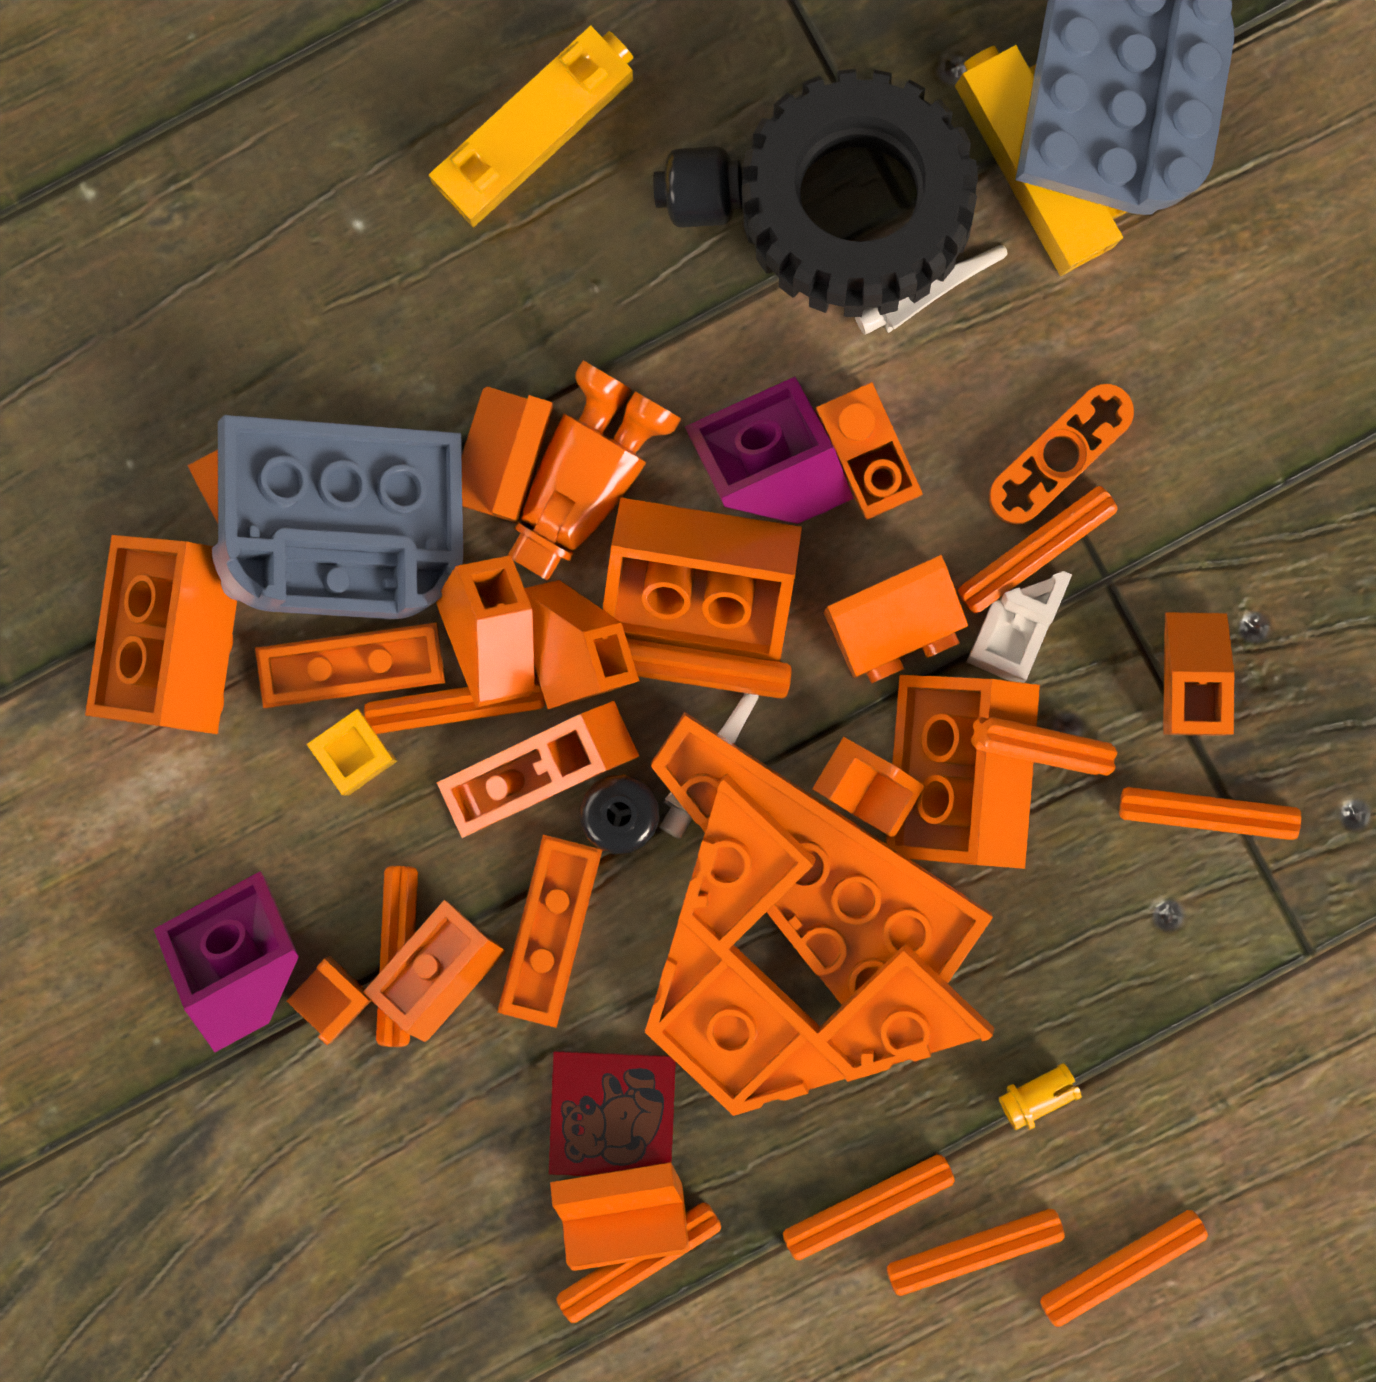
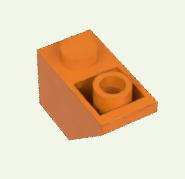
[815,382,923,521]
[436,555,535,707]
[524,580,639,709]
[1163,612,1234,736]

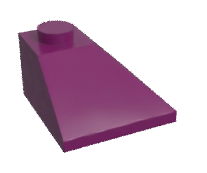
[685,376,854,524]
[153,871,298,1052]

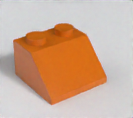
[823,555,968,684]

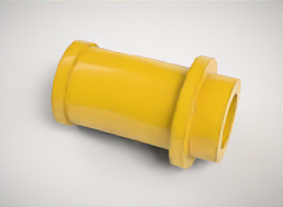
[999,1063,1082,1130]

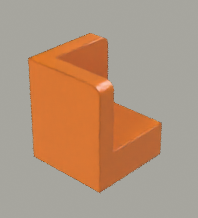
[812,737,925,837]
[286,956,371,1045]

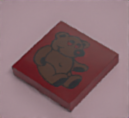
[548,1051,676,1176]

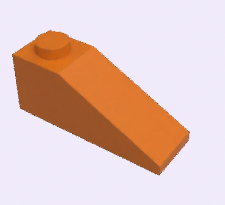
[437,701,639,838]

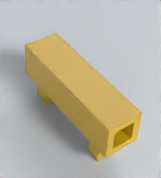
[429,25,633,228]
[955,45,1127,277]

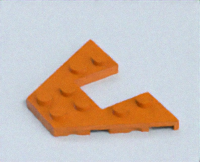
[645,774,994,1116]

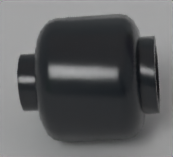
[653,146,743,228]
[580,775,659,854]

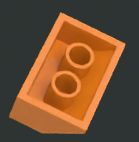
[603,497,802,662]
[85,535,237,734]
[886,675,1040,869]

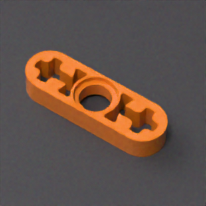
[988,384,1134,525]

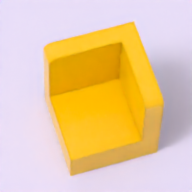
[307,709,397,796]

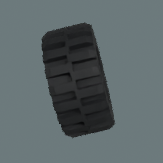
[742,69,978,317]

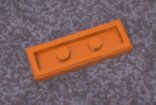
[255,622,446,709]
[497,834,603,1028]

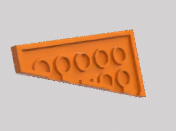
[651,712,993,1068]

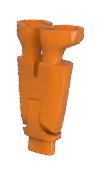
[507,360,681,580]

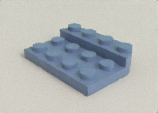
[1015,0,1234,215]
[212,415,463,619]

